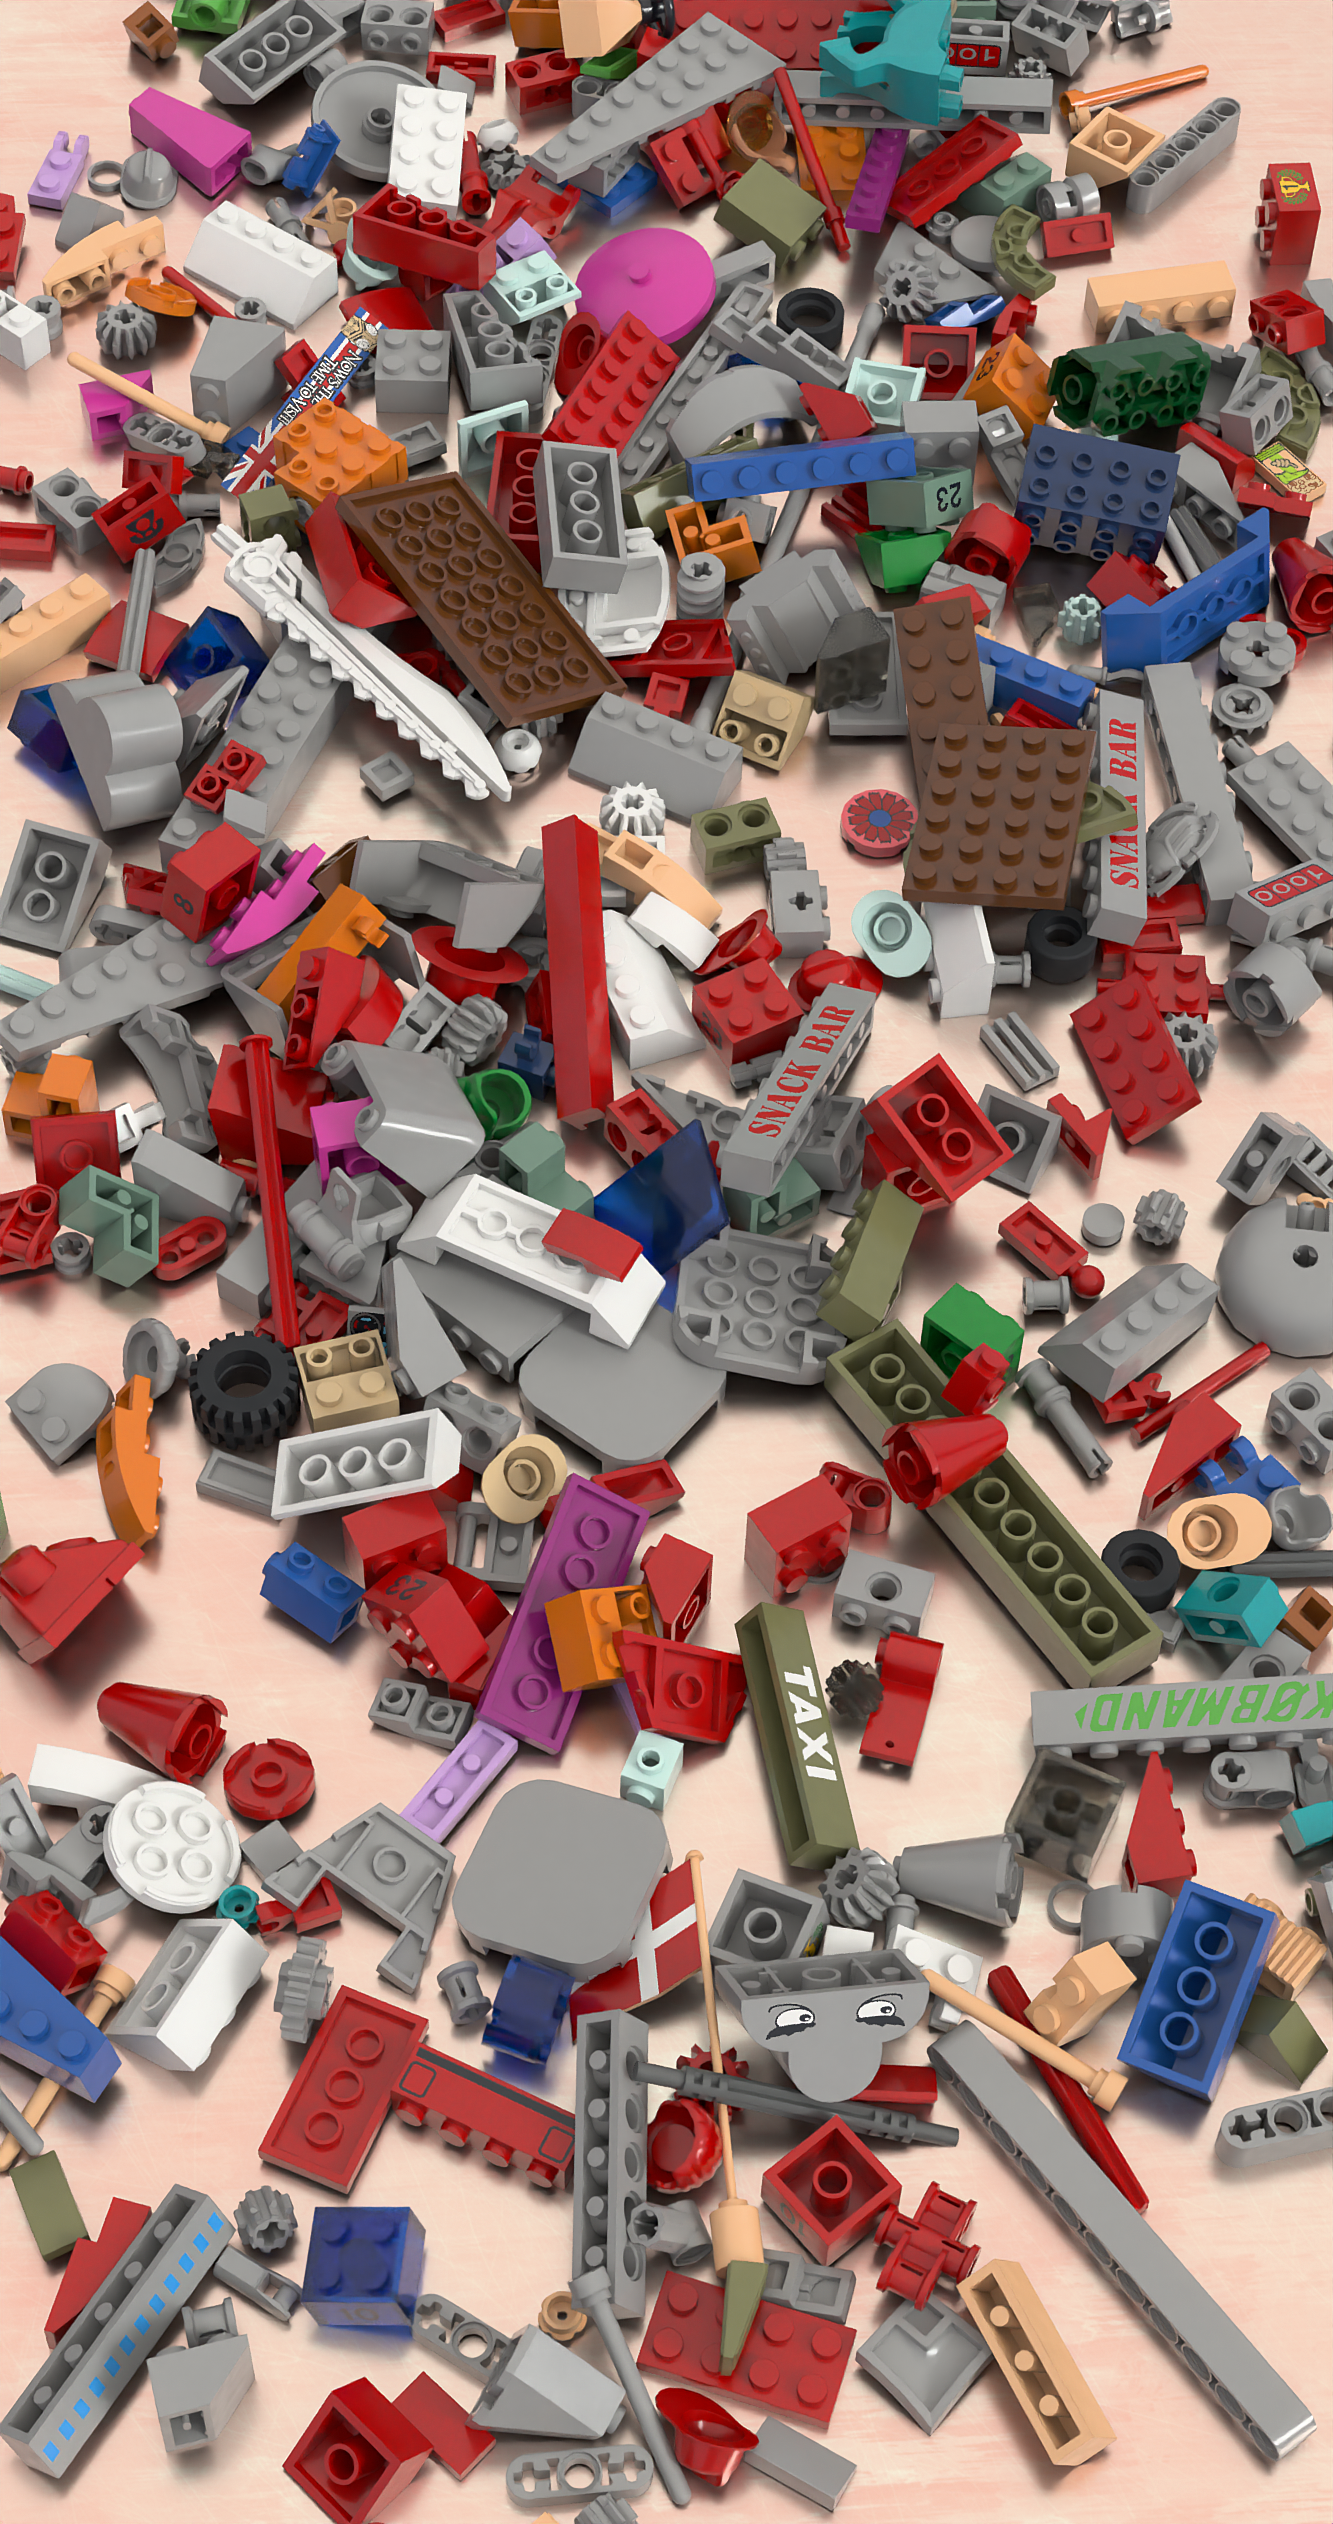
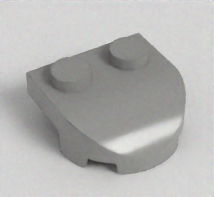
[5,1363,115,1466]

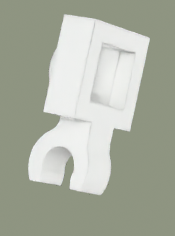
[107,1101,167,1153]

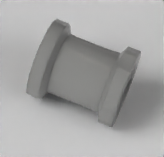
[992,951,1031,988]
[1022,1276,1070,1315]
[437,1961,492,2024]
[182,2297,239,2348]

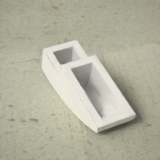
[27,1744,174,1817]

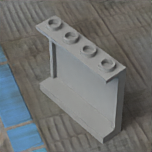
[386,1174,577,1383]

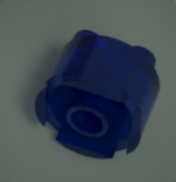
[481,1953,576,2066]

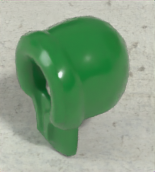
[456,1069,532,1142]

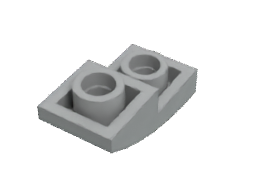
[368,1677,475,1750]

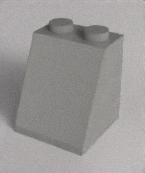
[190,315,288,435]

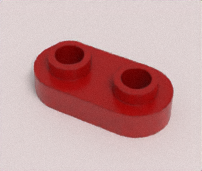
[151,1216,228,1281]

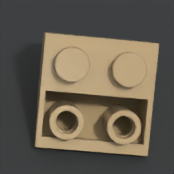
[712,670,817,770]
[293,1329,400,1434]

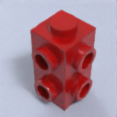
[0,1889,108,1996]

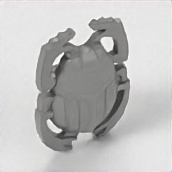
[1146,801,1219,897]

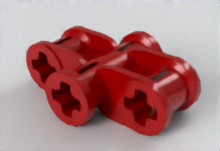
[873,2181,982,2312]

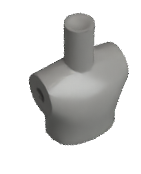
[241,143,302,185]

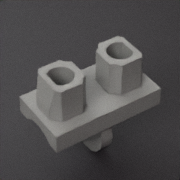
[1110,0,1173,39]

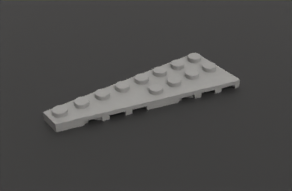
[530,12,787,184]
[0,892,291,1062]

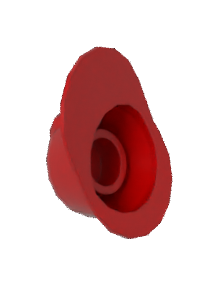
[554,312,608,395]
[693,909,782,975]
[788,949,883,1013]
[655,2387,759,2487]

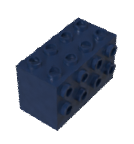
[1012,424,1181,565]

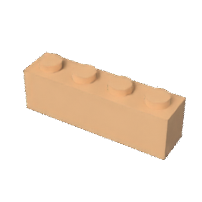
[1084,260,1236,334]
[0,573,111,694]
[956,2259,1118,2466]

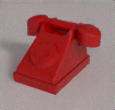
[0,1537,145,1665]

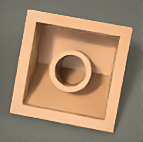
[1065,106,1165,188]

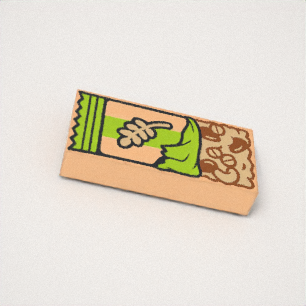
[1251,441,1327,502]

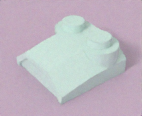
[845,357,926,436]

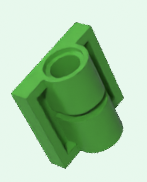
[171,0,251,35]

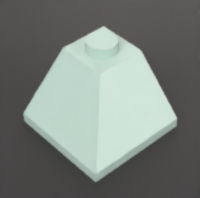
[457,400,529,479]

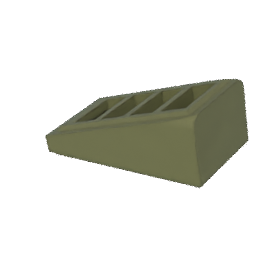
[718,2260,768,2376]

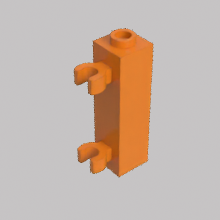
[257,883,389,1027]

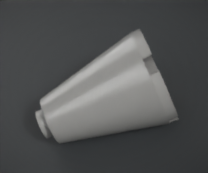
[893,1833,1024,1928]

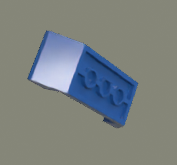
[1100,507,1270,673]

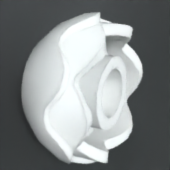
[477,119,520,152]
[494,729,542,773]

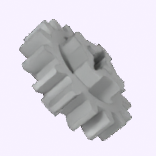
[273,1936,334,2044]

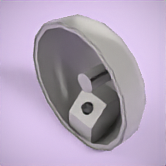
[1214,1197,1333,1357]

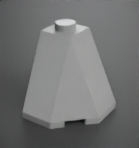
[464,2324,627,2440]

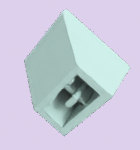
[483,250,581,326]

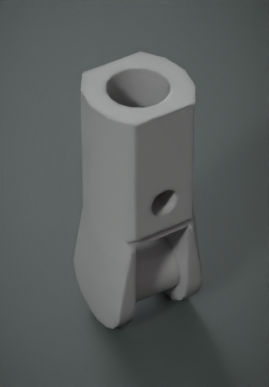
[213,2245,305,2321]

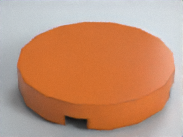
[125,277,197,317]

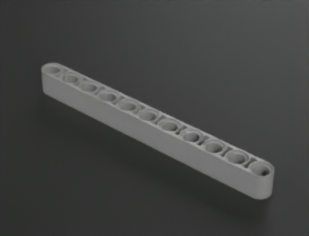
[927,2020,1317,2462]

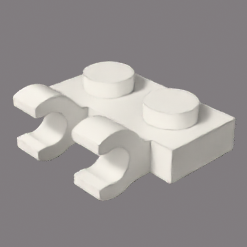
[886,1924,983,2032]

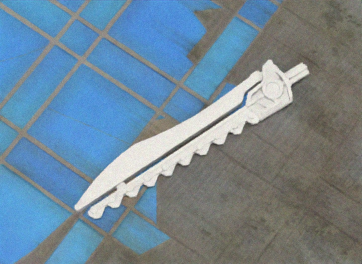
[211,523,512,802]

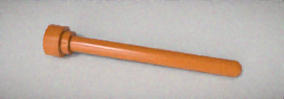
[1059,64,1209,120]

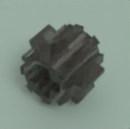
[825,1659,885,1720]

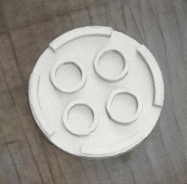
[103,1781,241,1914]

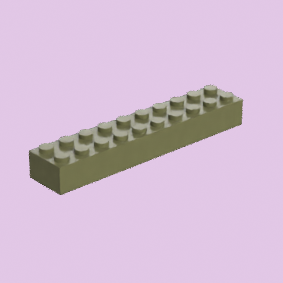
[824,1318,1164,1689]

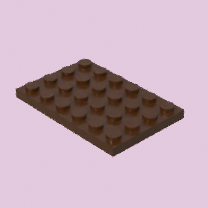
[902,723,1096,910]

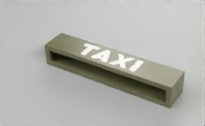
[734,1602,860,1871]

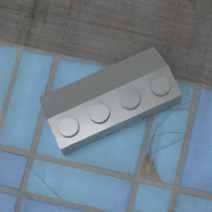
[198,0,347,104]
[568,691,743,824]
[1037,1263,1220,1403]

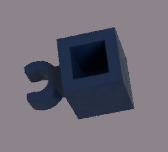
[497,1024,556,1101]

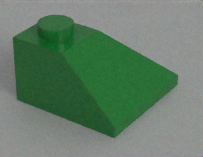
[855,527,952,593]

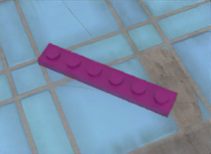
[844,128,911,233]

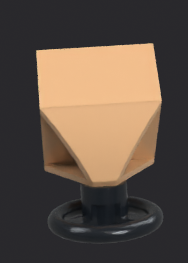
[558,0,675,58]

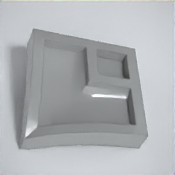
[855,2294,995,2436]

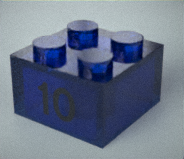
[301,2207,426,2325]

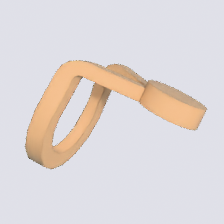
[301,187,348,245]

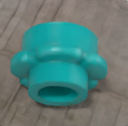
[216,1885,260,1930]

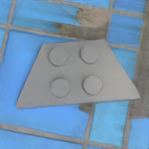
[874,221,997,317]

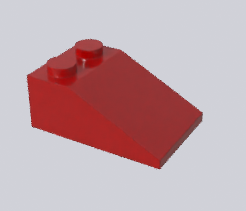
[860,1053,1015,1204]

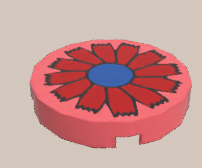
[840,789,918,857]

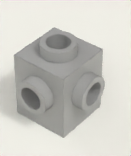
[717,495,777,544]

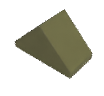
[1236,1994,1328,2088]

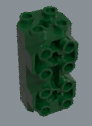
[1047,332,1211,437]

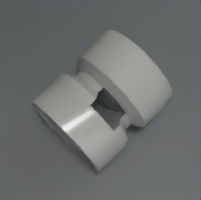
[1036,172,1100,222]

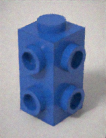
[260,1542,367,1644]

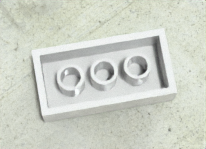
[387,84,467,221]

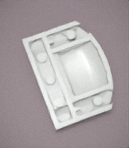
[558,527,671,657]

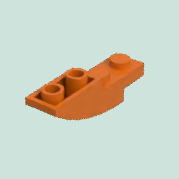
[96,1374,163,1548]

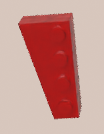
[352,183,496,291]

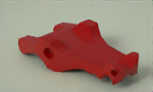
[481,164,581,241]

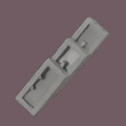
[708,306,852,390]

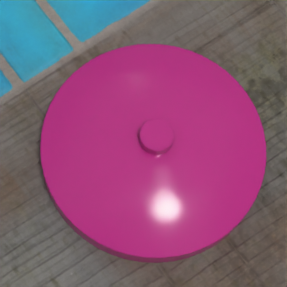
[574,228,716,345]

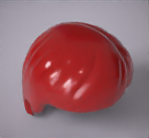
[647,2097,723,2194]

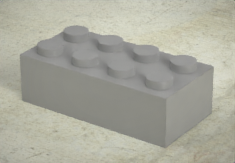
[533,441,628,594]

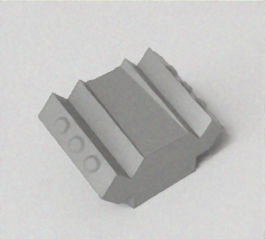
[726,549,871,685]

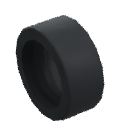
[776,287,845,350]

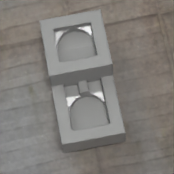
[0,1850,97,1929]
[761,2248,857,2325]

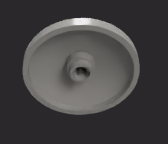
[311,60,436,182]

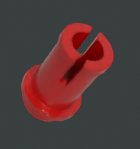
[0,466,34,496]

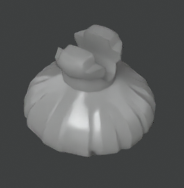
[122,1318,197,1399]

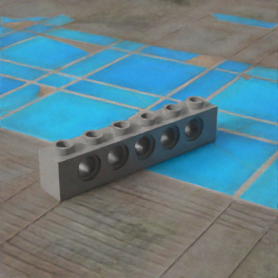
[571,2009,649,2320]

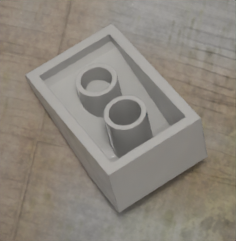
[173,665,249,776]
[0,819,113,954]
[381,1257,467,1401]

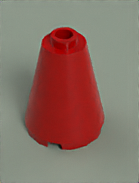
[1272,538,1333,634]
[881,1414,1008,1511]
[97,1682,228,1785]

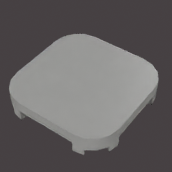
[672,1216,847,1385]
[519,1303,727,1473]
[452,1779,673,1983]

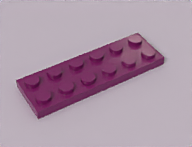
[473,1472,650,1755]

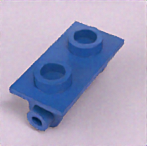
[282,119,341,198]

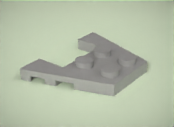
[261,1802,456,1995]

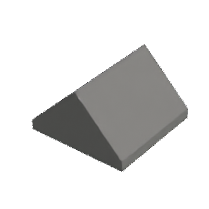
[977,1084,1063,1194]

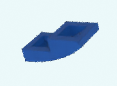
[924,294,1006,327]

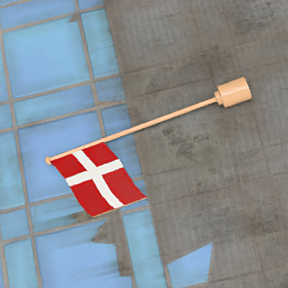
[566,1850,765,2279]

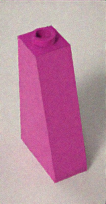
[128,87,252,197]

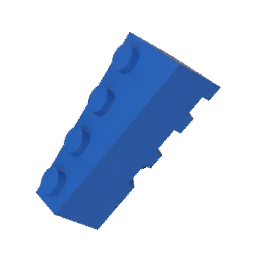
[0,1936,122,2103]

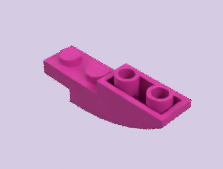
[205,843,326,967]

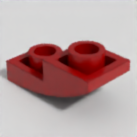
[991,293,1038,348]
[183,739,267,815]
[541,1208,644,1283]

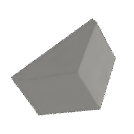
[55,192,124,250]

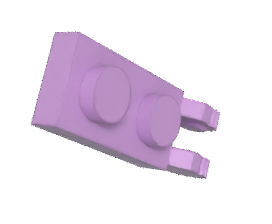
[27,131,90,210]

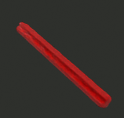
[987,1965,1149,2214]

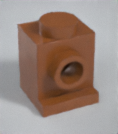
[122,1,179,62]
[1276,1585,1333,1653]

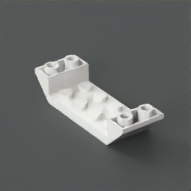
[397,1174,666,1350]

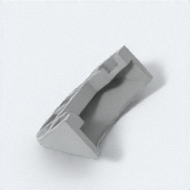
[665,365,818,465]
[119,1004,218,1154]

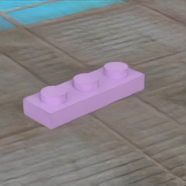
[399,1719,518,1844]

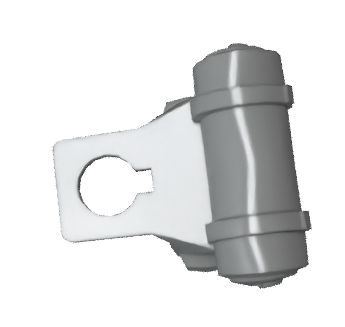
[287,1166,412,1282]

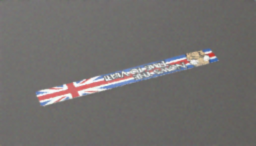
[221,307,388,499]

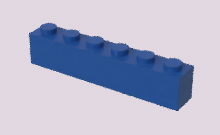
[685,431,916,502]

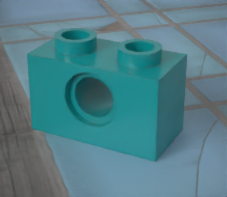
[1174,1570,1289,1648]

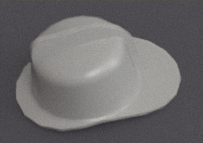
[120,147,178,210]

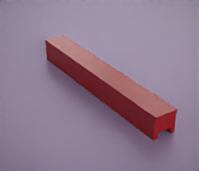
[541,814,614,1131]

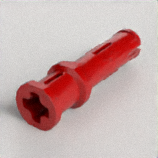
[459,131,491,215]

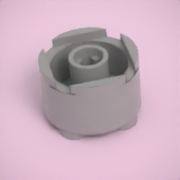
[1223,943,1322,1037]
[1080,1884,1174,1988]

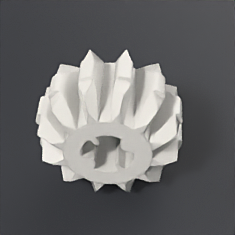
[599,781,665,837]

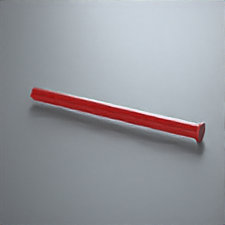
[239,1034,301,1353]

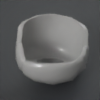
[1263,1485,1333,1551]

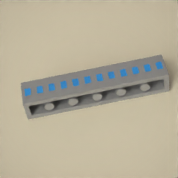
[0,2183,237,2479]

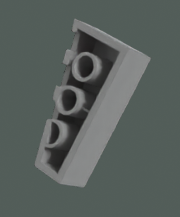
[443,290,543,411]

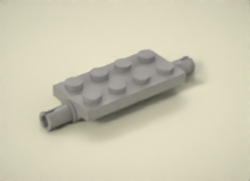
[1222,735,1333,869]

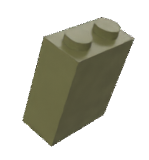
[713,158,827,269]

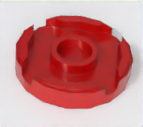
[223,1738,315,1820]

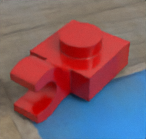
[255,1877,342,1936]

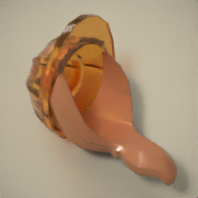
[727,90,795,174]

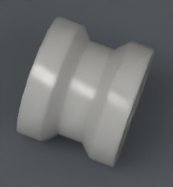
[25,295,63,341]

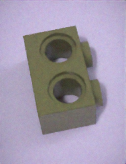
[239,484,301,553]
[690,797,781,875]

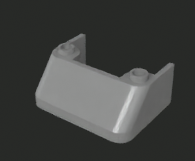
[349,840,545,953]
[220,911,425,1059]

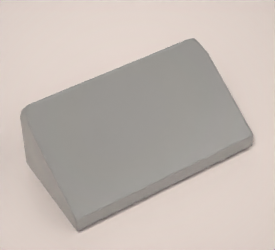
[744,2415,857,2511]

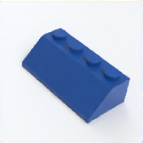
[1117,1879,1280,2103]

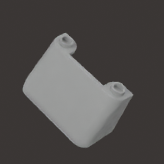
[1106,300,1262,436]
[318,1040,485,1199]

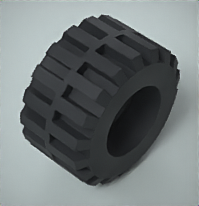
[188,1331,301,1451]

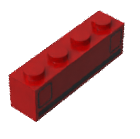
[390,2041,575,2191]

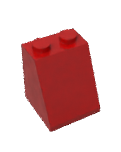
[207,1044,339,1165]

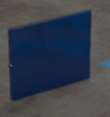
[594,1119,730,1276]

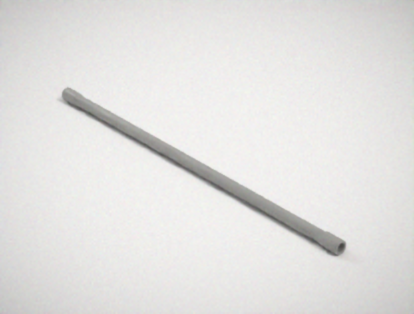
[690,302,885,734]

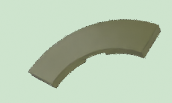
[991,204,1056,301]
[1260,345,1321,460]

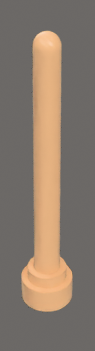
[67,352,231,454]
[0,1964,136,2172]
[921,1969,1129,2112]

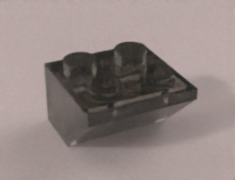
[814,607,891,714]

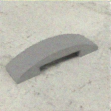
[978,405,1026,506]

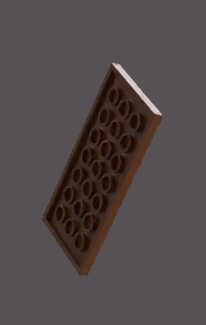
[335,471,628,728]

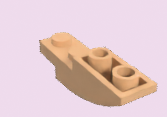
[42,216,166,307]
[587,822,723,930]

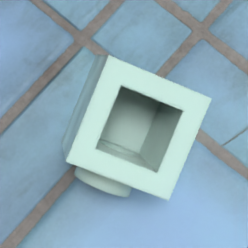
[620,1729,684,1811]

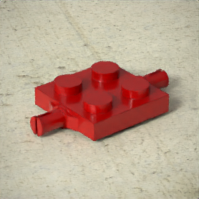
[1096,952,1226,1024]

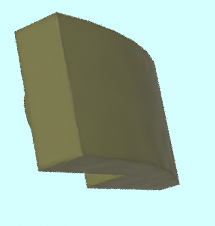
[9,2150,91,2263]

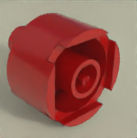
[944,502,1032,590]

